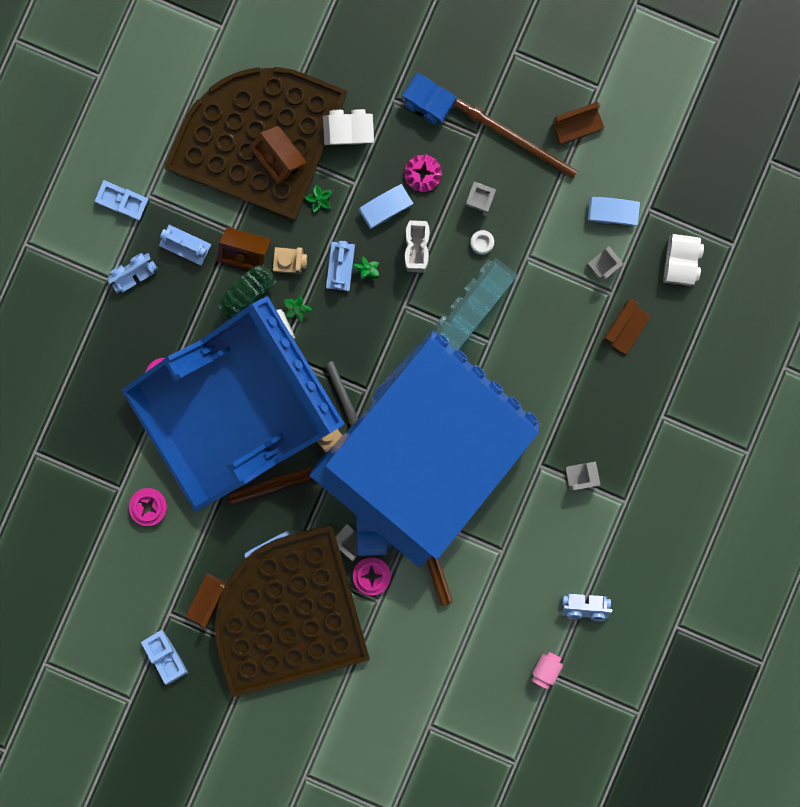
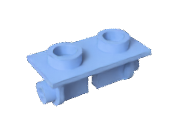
[159,225,211,266]
[326,241,355,291]
[108,253,158,293]
[561,594,612,621]

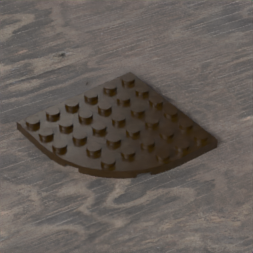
[164,67,348,221]
[215,523,370,697]

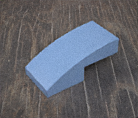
[94,180,148,220]
[358,184,413,229]
[588,197,640,226]
[141,630,188,685]

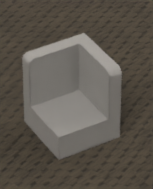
[466,182,496,216]
[587,246,624,283]
[565,462,600,490]
[336,523,358,561]

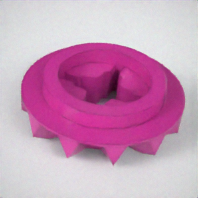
[404,154,442,192]
[129,488,168,526]
[353,557,391,595]

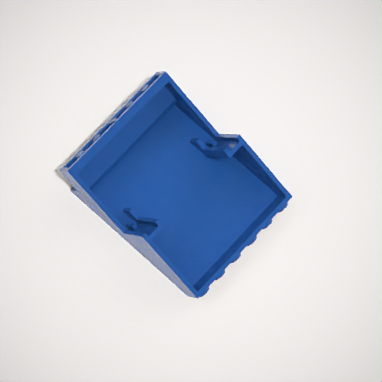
[121,296,344,512]
[310,330,539,567]

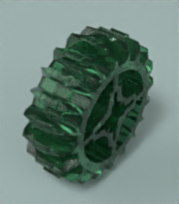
[218,265,276,319]

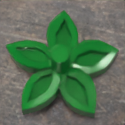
[305,185,332,213]
[352,256,379,279]
[284,296,312,322]

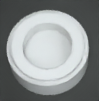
[470,230,494,255]

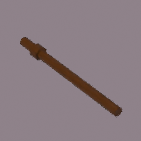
[454,98,578,179]

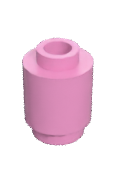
[532,652,563,689]

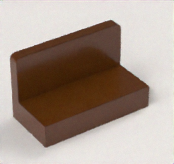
[552,101,605,145]
[249,126,306,184]
[217,227,271,273]
[602,299,651,354]
[185,573,227,629]

